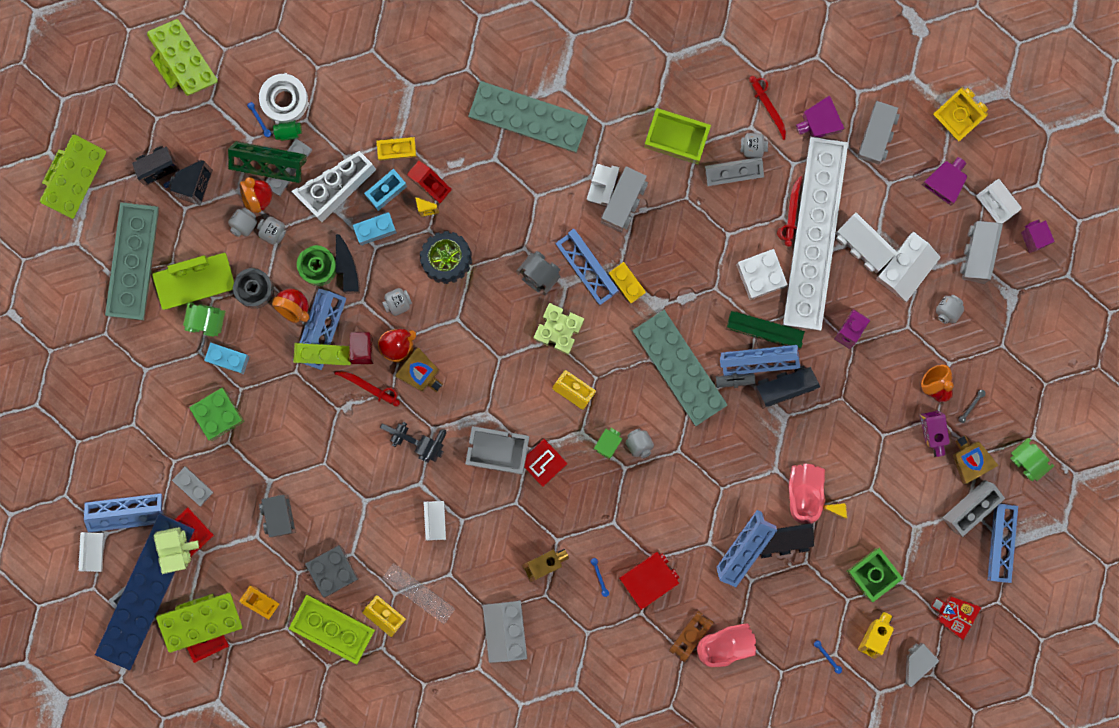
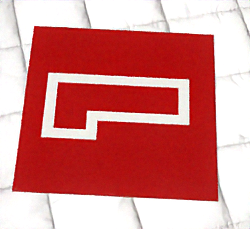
[524,439,568,487]

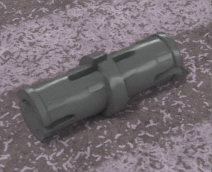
[716,373,755,388]

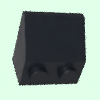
[132,146,179,186]

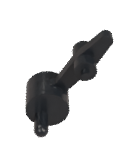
[380,422,447,463]

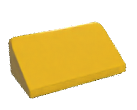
[416,198,439,217]
[552,370,596,410]
[823,503,847,519]
[362,595,406,637]

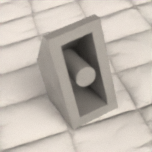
[906,643,939,687]

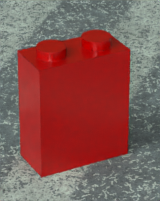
[619,552,680,610]

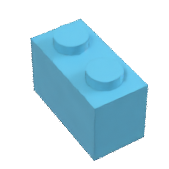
[364,169,407,211]
[353,212,397,246]
[204,343,250,375]

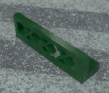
[228,141,307,183]
[725,311,805,350]

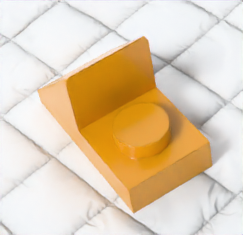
[239,586,279,620]

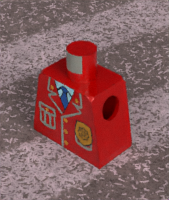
[931,596,981,640]

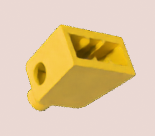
[858,612,894,659]

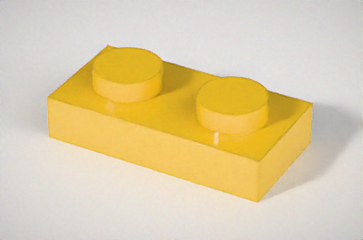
[376,137,417,161]
[608,262,646,304]

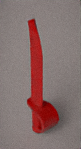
[749,76,786,140]
[777,176,803,247]
[334,372,400,407]

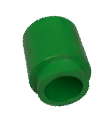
[273,120,303,141]

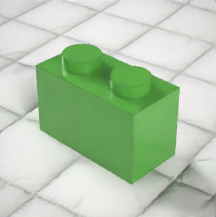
[593,428,622,460]

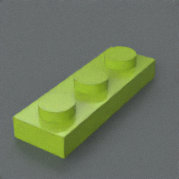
[293,343,351,365]

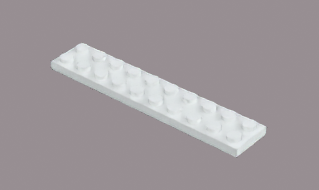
[783,137,848,331]

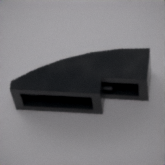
[336,234,360,294]

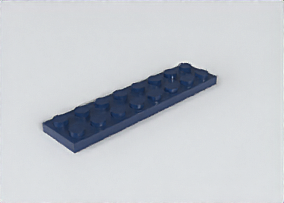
[95,513,195,671]

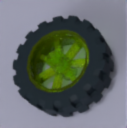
[420,231,472,284]

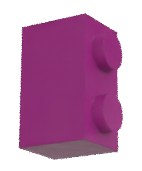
[1021,219,1055,253]

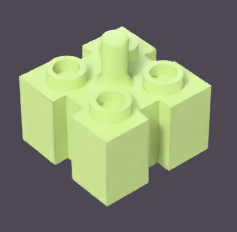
[534,303,584,355]
[154,527,199,574]

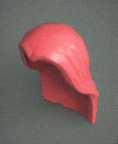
[789,463,825,524]
[697,623,756,667]

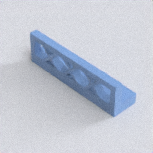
[555,229,619,305]
[300,289,346,370]
[720,345,800,376]
[84,494,164,532]
[987,504,1018,583]
[717,510,777,587]

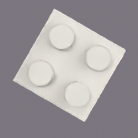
[736,249,788,300]

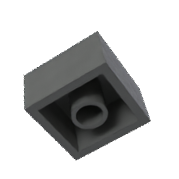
[259,495,296,538]
[305,545,359,598]

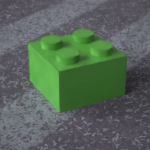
[189,388,245,441]
[846,548,903,602]

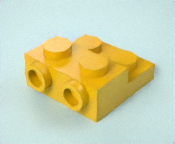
[933,87,989,141]

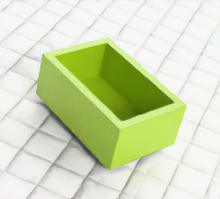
[644,108,711,165]

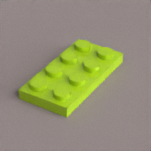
[289,594,375,665]

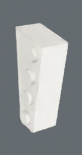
[292,151,376,222]

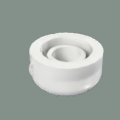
[259,73,309,124]

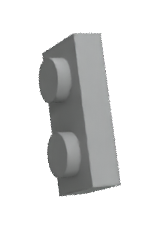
[172,466,214,507]

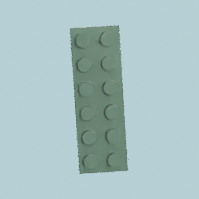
[468,81,589,153]
[105,202,159,321]
[632,310,728,427]

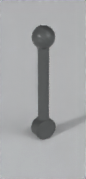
[959,390,986,423]

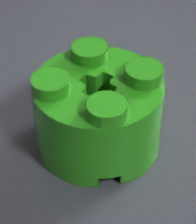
[297,245,336,286]
[183,303,226,337]
[1010,438,1054,482]

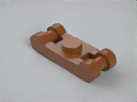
[669,610,714,662]

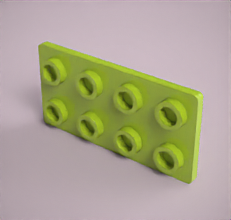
[147,19,218,96]
[40,134,106,219]
[153,253,234,310]
[156,592,242,653]

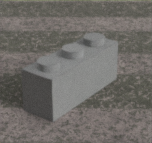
[857,101,900,165]
[943,480,1005,537]

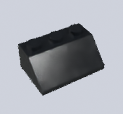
[169,160,213,206]
[755,365,820,409]
[760,523,814,558]

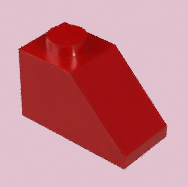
[407,161,452,203]

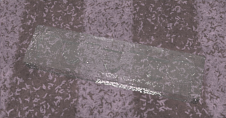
[382,563,456,624]

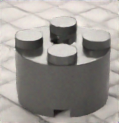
[516,251,560,295]
[233,268,274,309]

